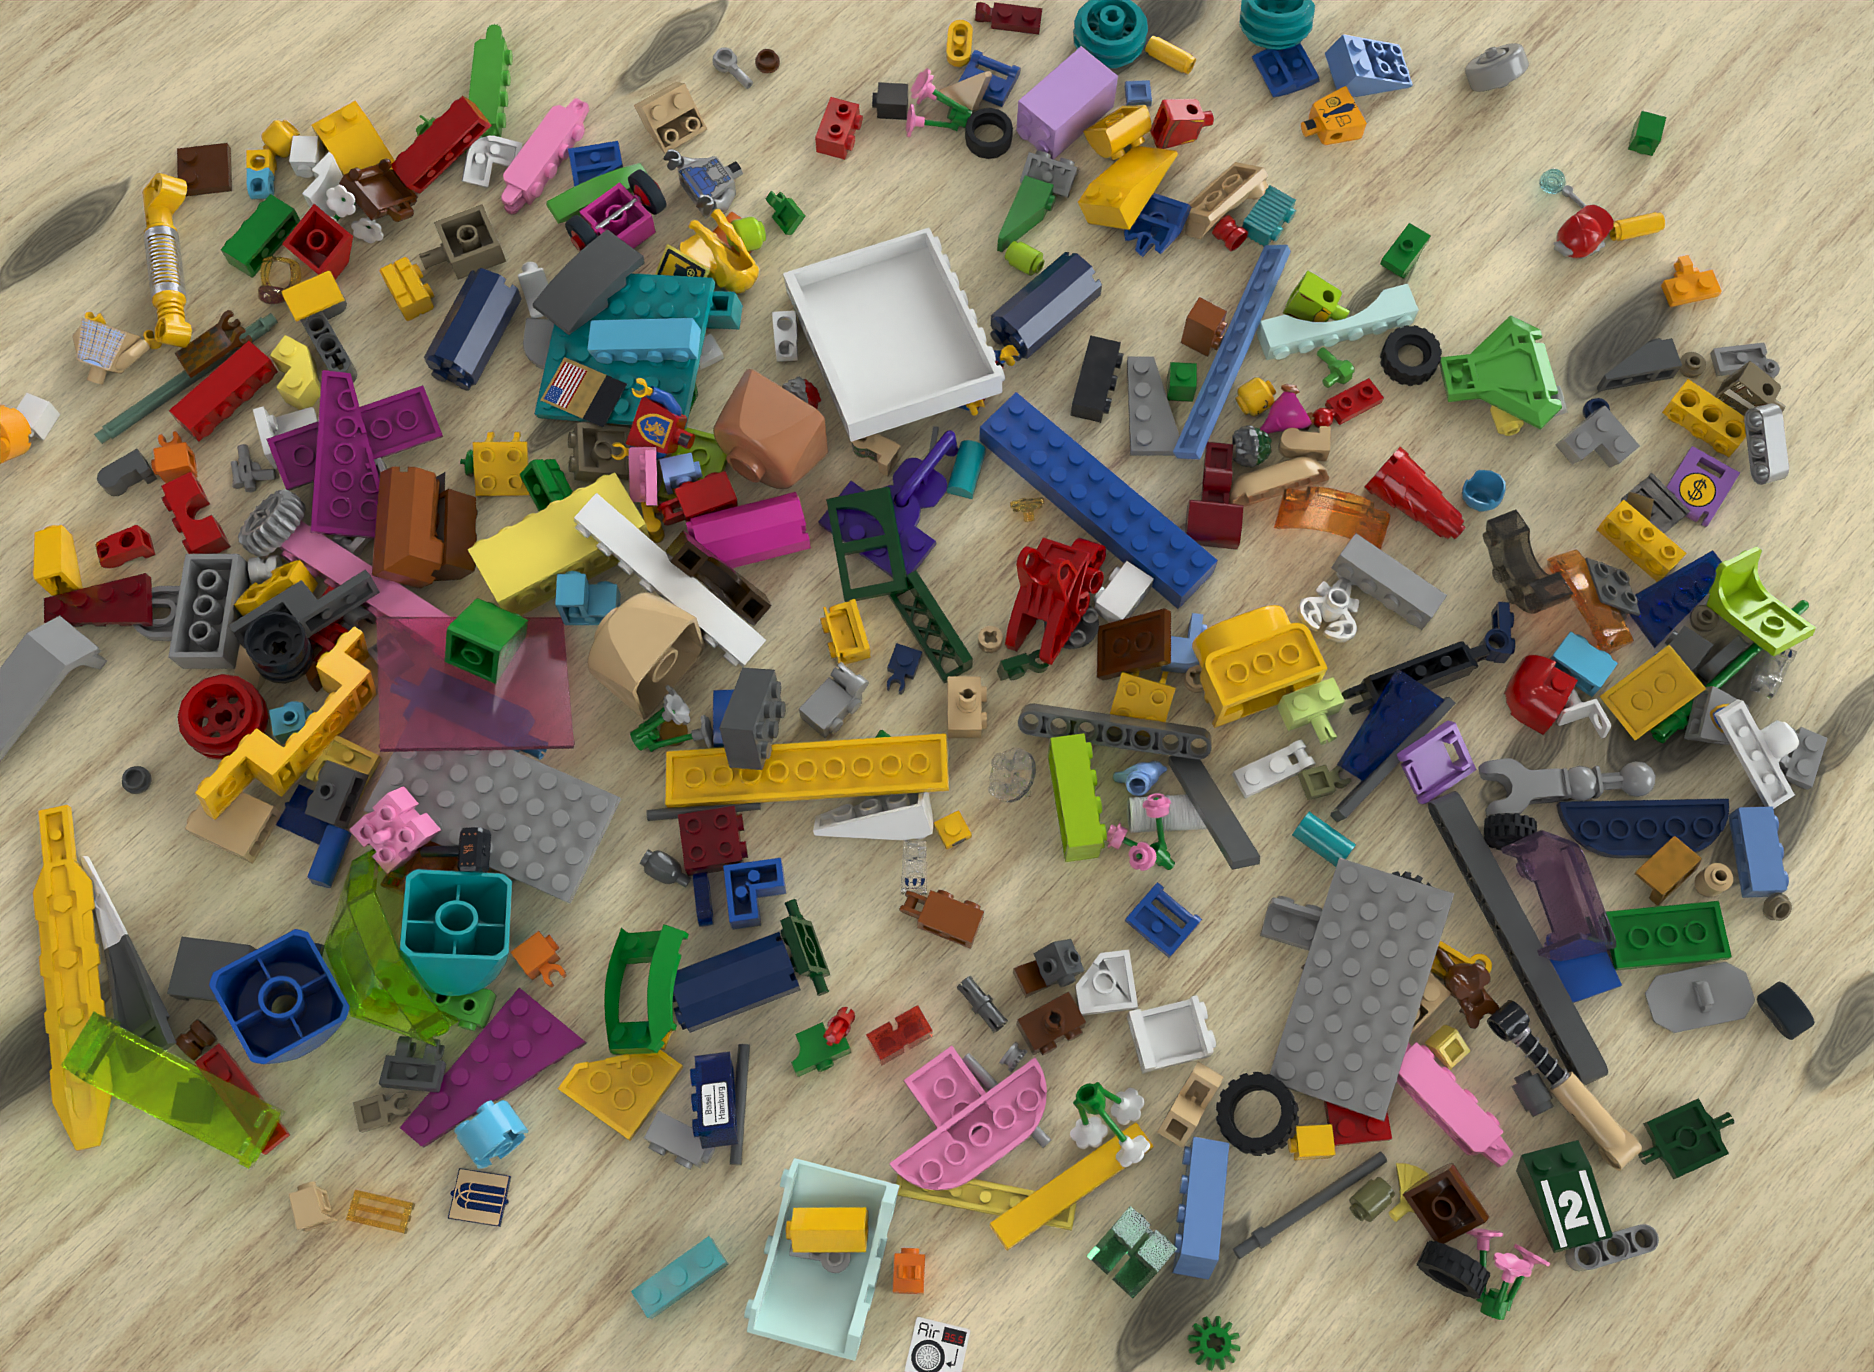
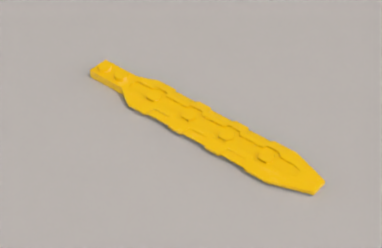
[33,805,114,1151]

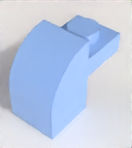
[1161,613,1207,673]

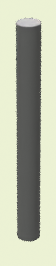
[647,803,761,821]
[730,1044,750,1166]

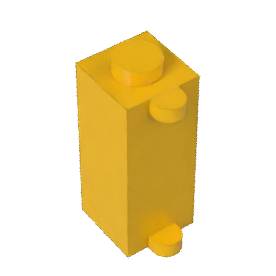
[786,1207,869,1252]

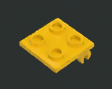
[472,432,530,496]
[1110,671,1176,738]

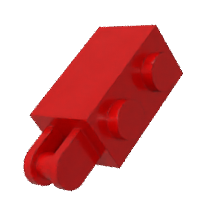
[657,471,738,526]

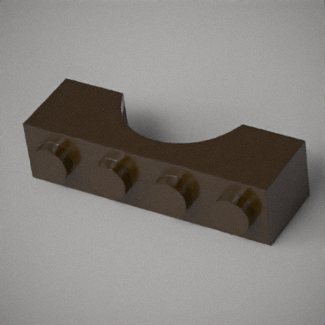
[665,530,772,626]

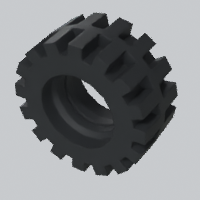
[1484,813,1537,851]

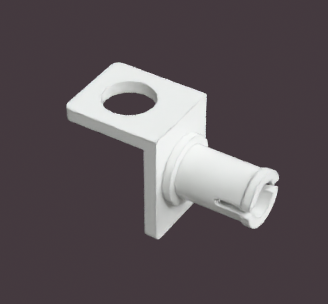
[518,262,548,319]
[1557,689,1611,738]

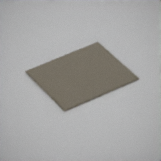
[1627,491,1654,521]

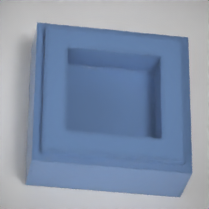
[1124,80,1152,107]

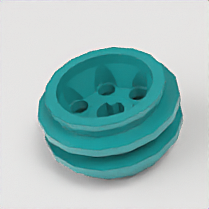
[1073,0,1148,68]
[1239,0,1315,50]

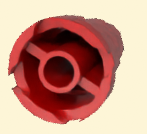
[1364,446,1466,539]

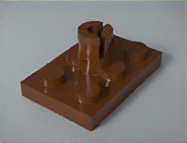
[1097,608,1171,681]

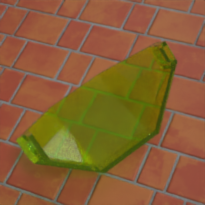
[324,848,458,1047]

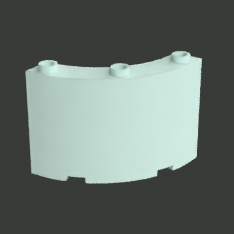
[744,1158,900,1361]

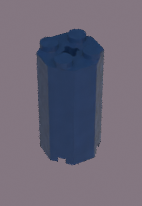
[990,252,1102,361]
[424,268,522,391]
[673,932,801,1033]

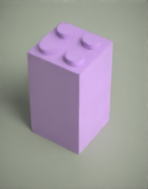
[1016,46,1118,160]

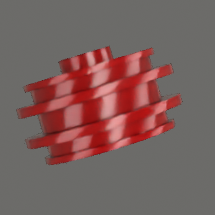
[177,674,269,760]

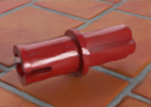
[823,1007,855,1046]

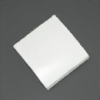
[302,152,343,217]

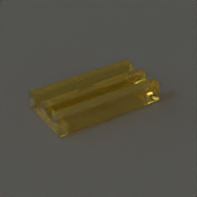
[346,1190,415,1234]

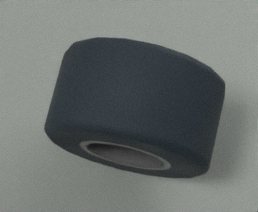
[1756,981,1815,1040]

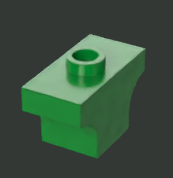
[1380,223,1431,279]
[791,1022,851,1077]

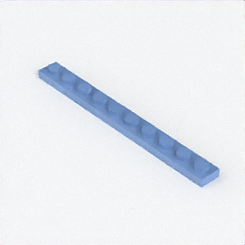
[1173,245,1291,460]

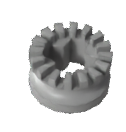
[999,1042,1027,1072]

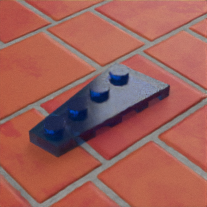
[1629,550,1722,648]
[1337,670,1445,781]

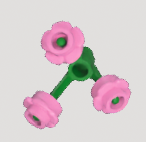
[1107,793,1175,871]

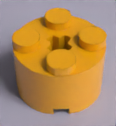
[0,405,31,464]

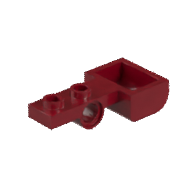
[1185,442,1244,550]

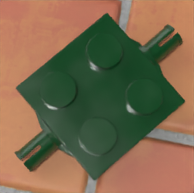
[780,899,831,996]
[1638,1098,1734,1179]

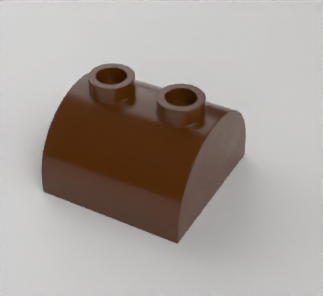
[1403,1163,1490,1244]

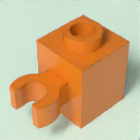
[893,1248,925,1295]

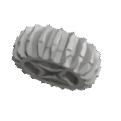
[238,489,306,557]

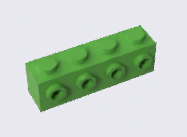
[368,959,497,1031]

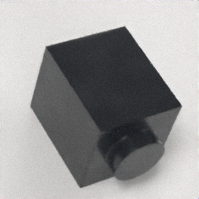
[872,82,908,120]

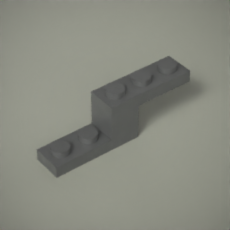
[229,569,380,648]

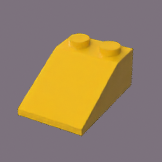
[311,101,395,176]

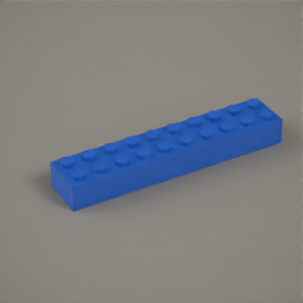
[979,392,1218,609]

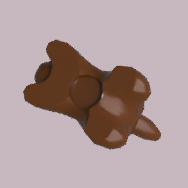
[1436,948,1499,1029]

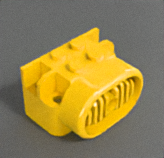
[1192,605,1328,728]

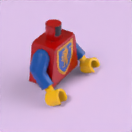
[610,378,695,460]

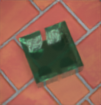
[1087,1206,1177,1299]

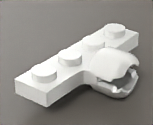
[1714,699,1799,809]

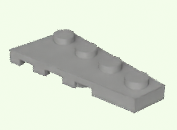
[1127,356,1180,456]

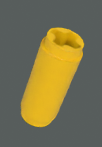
[1145,36,1196,75]
[1609,212,1665,241]

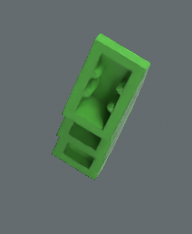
[546,163,648,224]

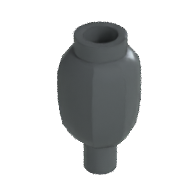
[640,849,691,888]

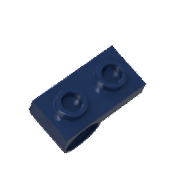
[1478,602,1515,663]

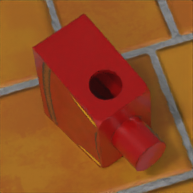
[1150,99,1214,149]

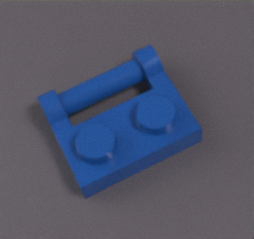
[958,50,1021,107]
[1125,882,1202,958]

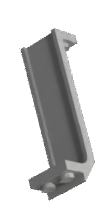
[0,616,107,762]

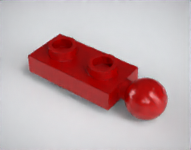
[1312,378,1384,428]

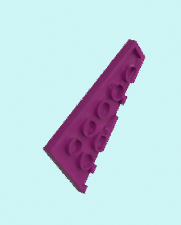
[310,370,380,539]
[399,988,587,1148]

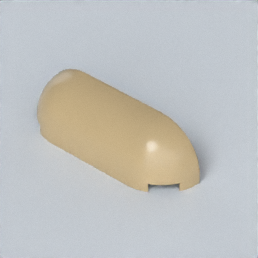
[1229,456,1329,507]

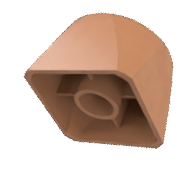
[713,369,828,489]

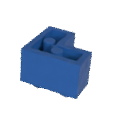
[723,858,787,930]

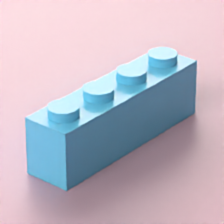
[587,318,701,364]

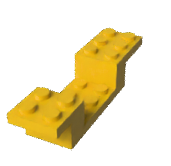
[195,626,377,820]

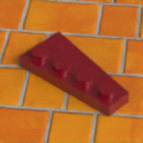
[44,573,153,627]

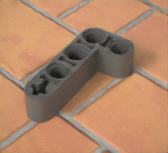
[300,286,357,383]

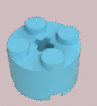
[454,1100,528,1169]

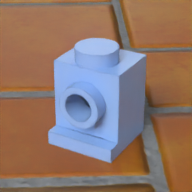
[659,453,702,495]

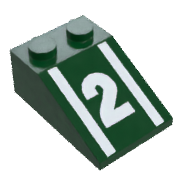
[1516,1140,1613,1253]

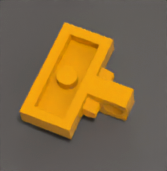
[1661,255,1722,307]

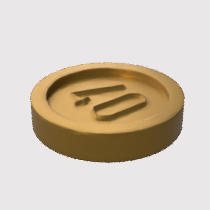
[660,719,688,746]

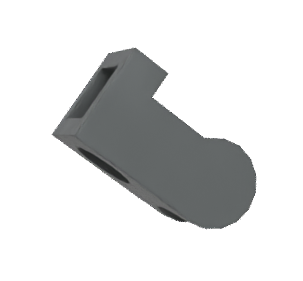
[97,449,157,496]

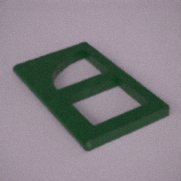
[826,487,909,602]

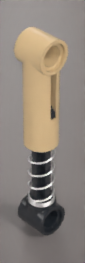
[1487,1000,1642,1171]

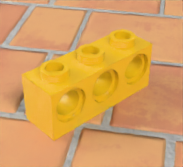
[1662,379,1746,458]
[1596,500,1687,583]

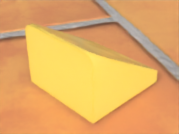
[1425,1025,1470,1070]

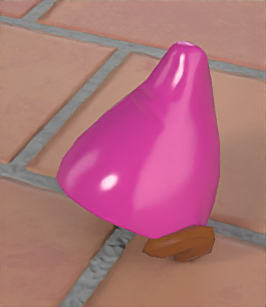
[1260,384,1315,434]

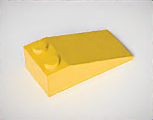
[1078,146,1178,230]

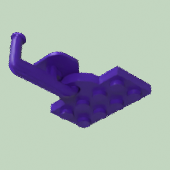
[818,430,958,578]

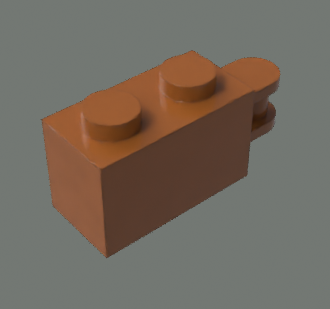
[899,890,984,949]

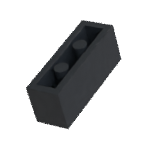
[1070,335,1124,423]

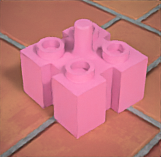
[349,786,441,874]

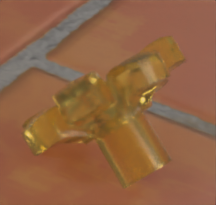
[1010,497,1045,522]

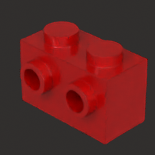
[815,97,863,160]

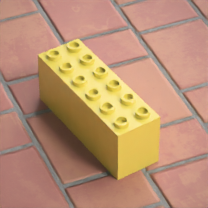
[468,472,651,616]

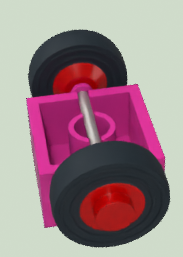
[565,169,667,251]

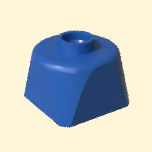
[209,929,350,1064]

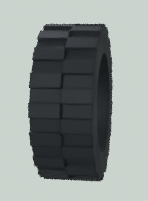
[1380,325,1442,386]
[1417,1241,1491,1299]

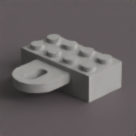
[133,554,250,669]

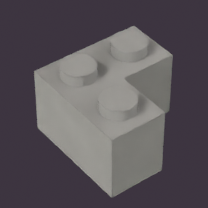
[1555,406,1640,468]

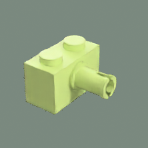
[1277,677,1345,745]

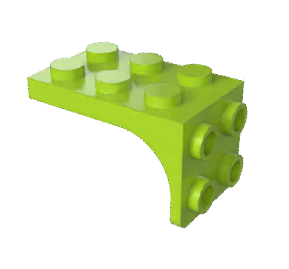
[1706,546,1816,657]

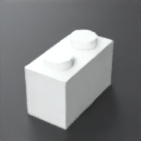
[1093,561,1154,623]

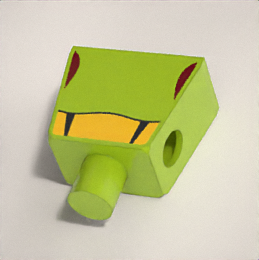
[1283,271,1350,322]

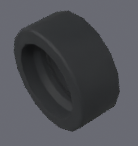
[965,108,1013,159]

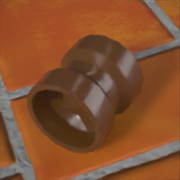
[175,1019,218,1061]

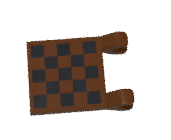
[175,310,252,378]

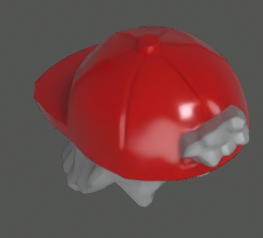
[1554,204,1614,259]

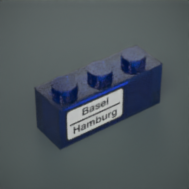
[690,1051,738,1149]

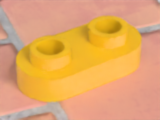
[946,20,973,67]

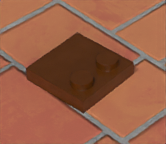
[177,143,232,197]

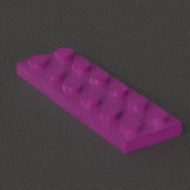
[266,385,443,491]

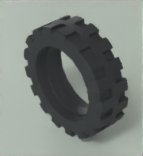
[1216,1072,1299,1156]

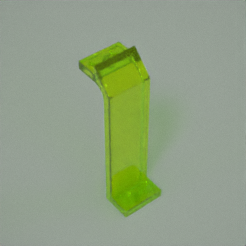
[61,1012,286,1169]

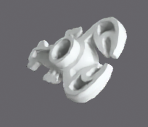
[1297,573,1359,643]

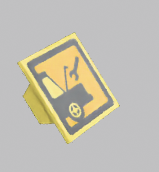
[655,244,710,278]

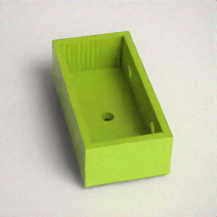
[1047,733,1107,862]

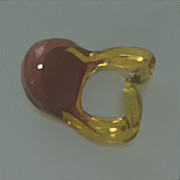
[258,256,301,304]

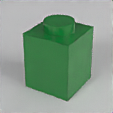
[1628,111,1666,156]
[1167,362,1197,402]

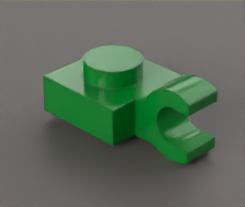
[765,191,806,235]

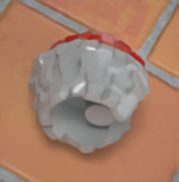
[782,377,821,409]

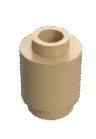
[1695,863,1733,898]

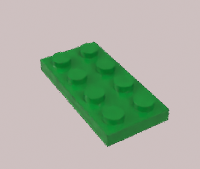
[1602,901,1732,971]

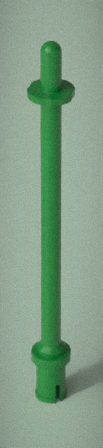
[1651,600,1809,743]

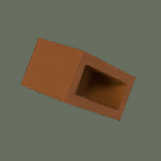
[1181,297,1228,357]

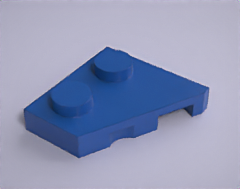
[568,141,623,187]

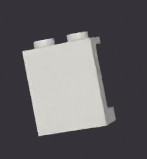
[1127,995,1216,1074]

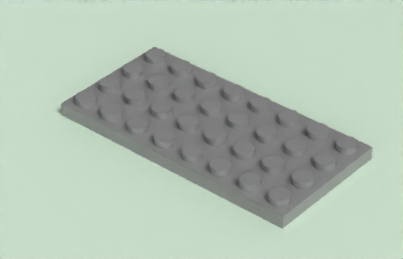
[364,708,621,904]
[1270,858,1454,1122]

